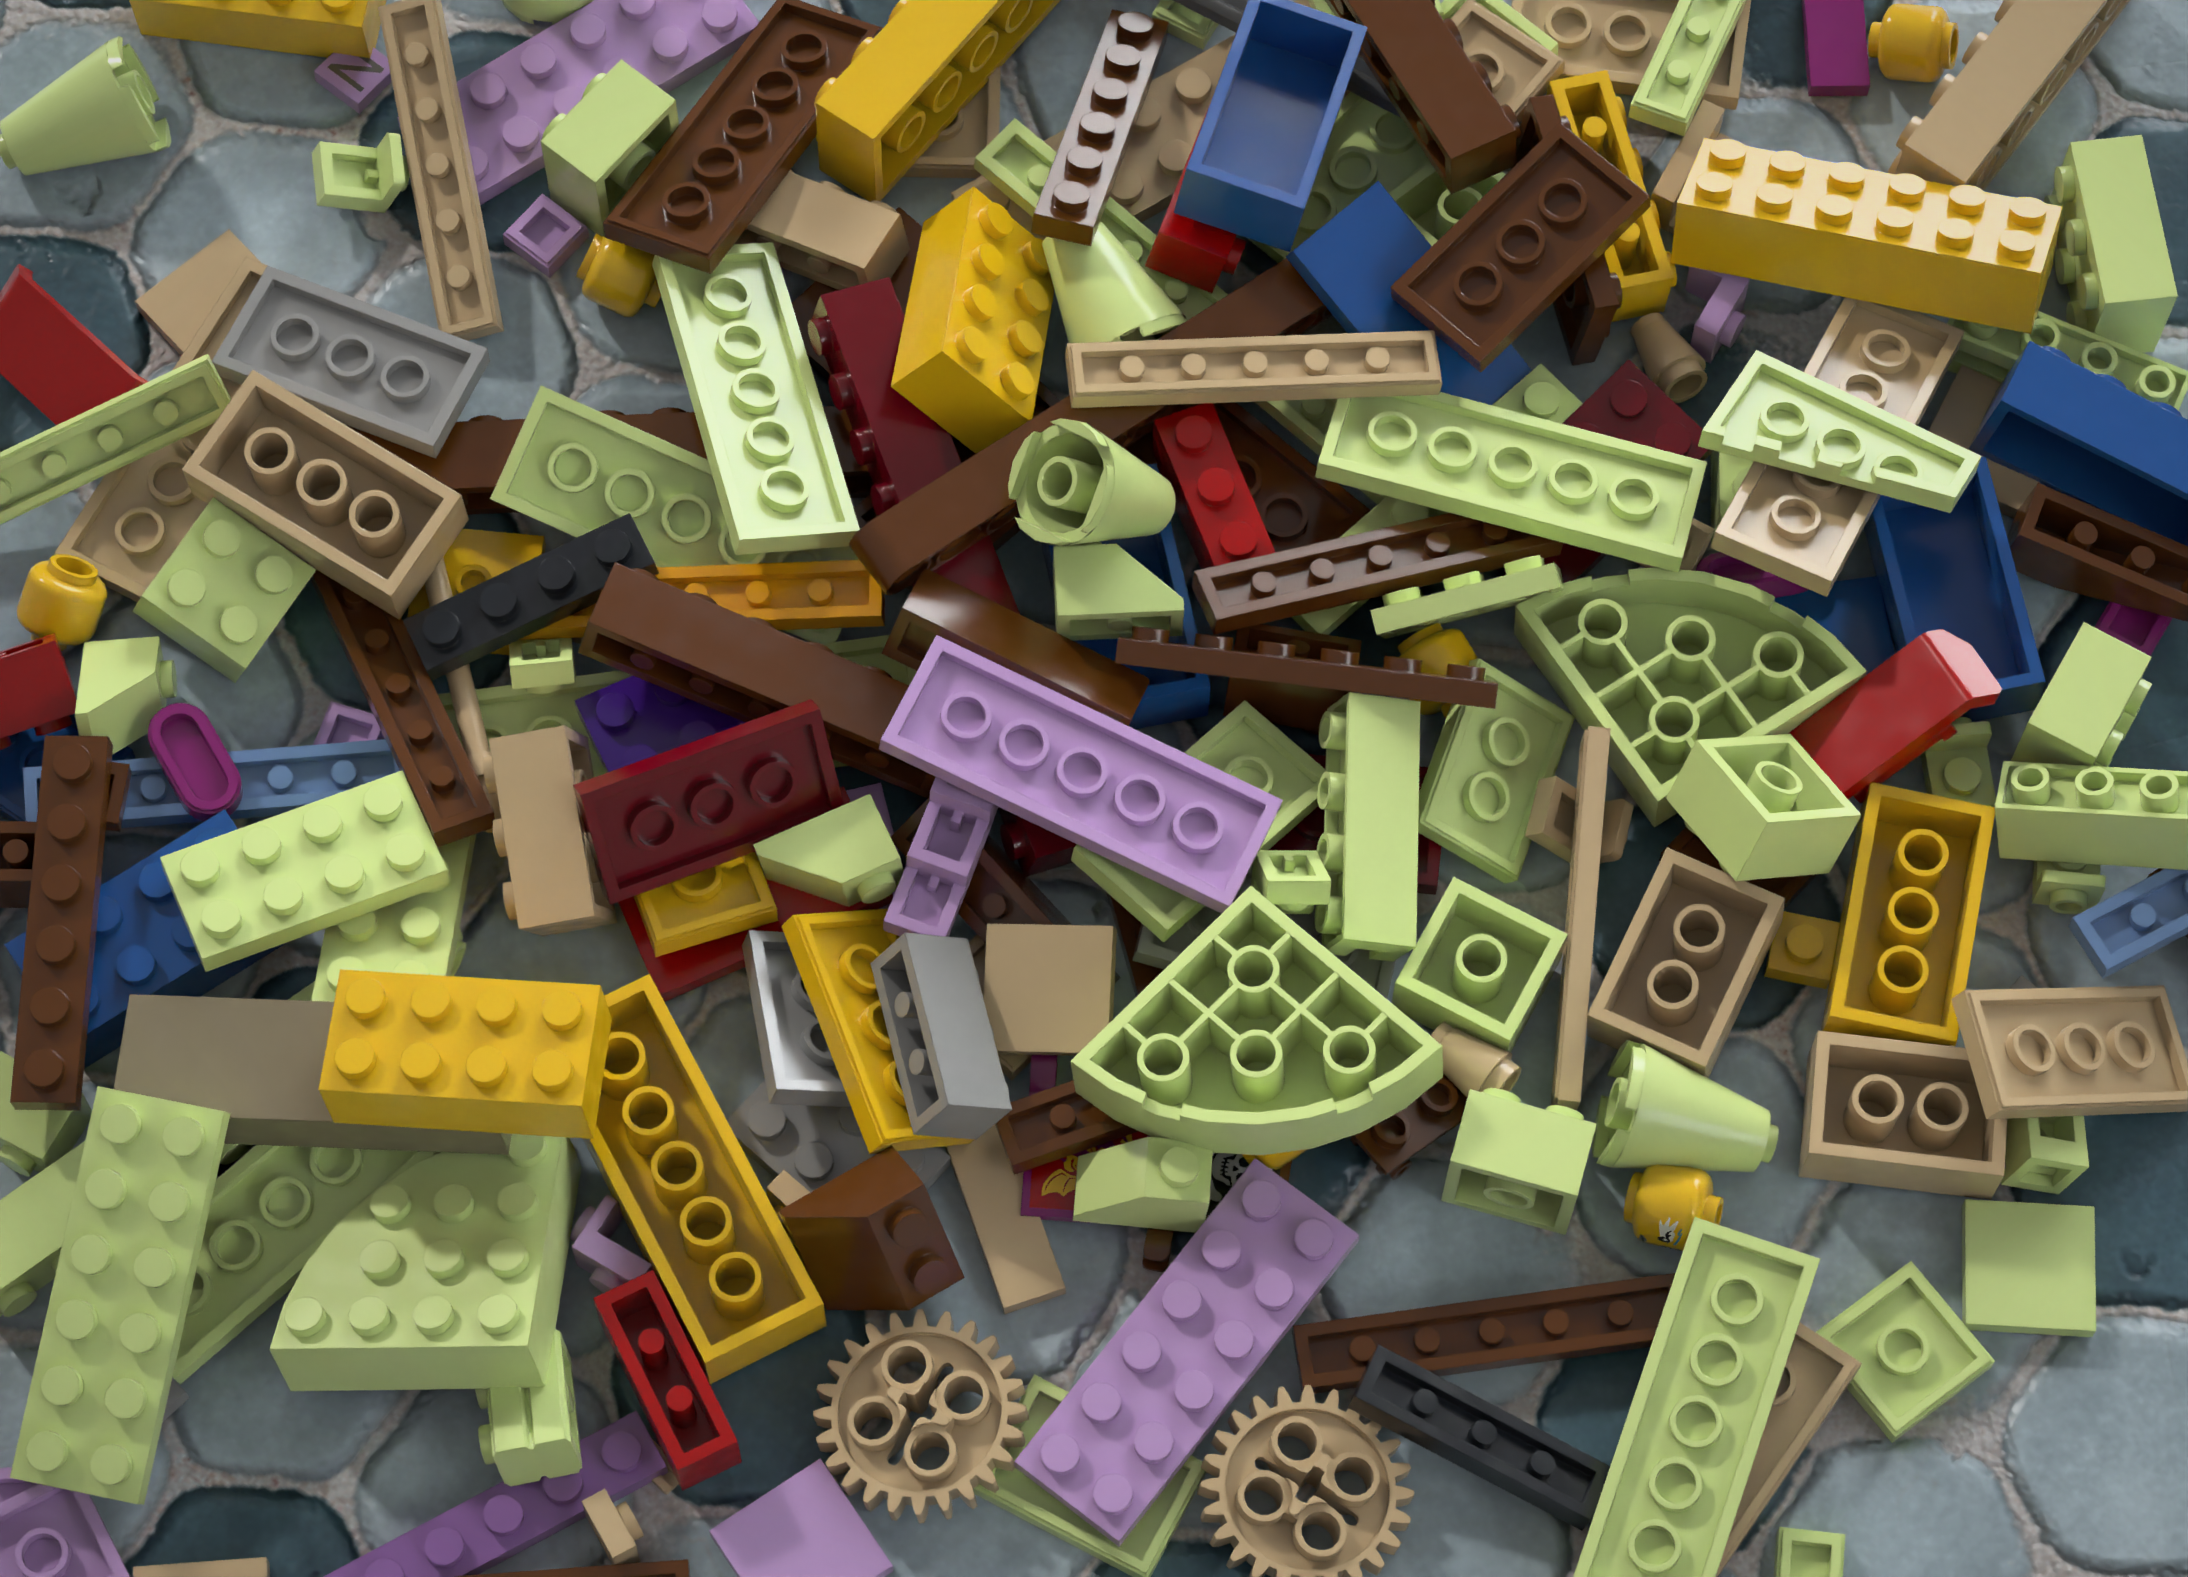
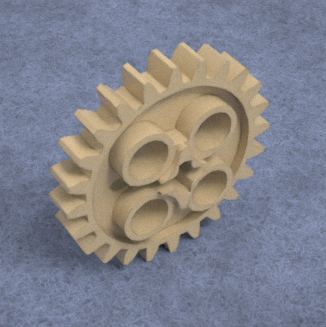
[813,1309,1029,1523]
[1197,1385,1414,1577]

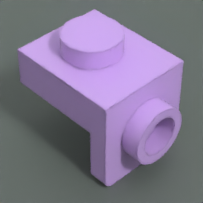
[1685,267,1750,363]
[570,1195,653,1293]

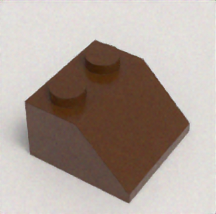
[779,1145,965,1311]

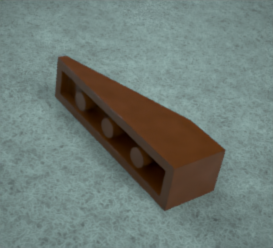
[2007,483,2188,622]

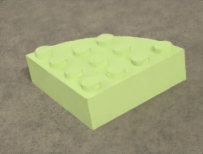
[1514,567,1867,827]
[1070,886,1443,1155]
[269,1134,582,1391]

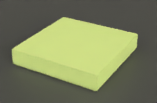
[1962,1199,2096,1337]
[1815,1261,1995,1443]

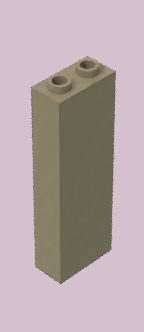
[113,994,512,1155]

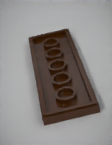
[603,0,883,274]

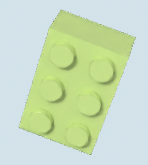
[2044,135,2178,353]

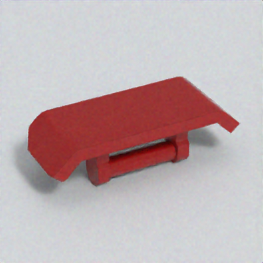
[0,264,149,425]
[1788,629,2002,804]

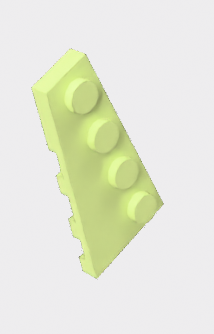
[1698,350,1981,513]

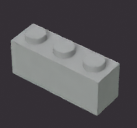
[870,932,1012,1139]

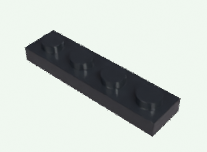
[403,513,659,681]
[1347,1345,1610,1531]

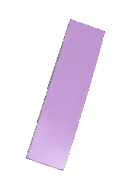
[883,777,998,937]

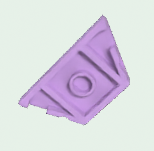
[0,1467,131,1577]

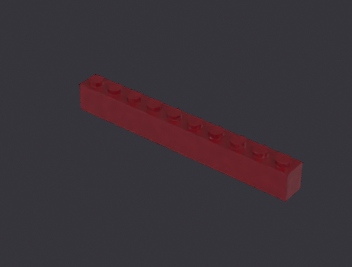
[808,277,1077,877]

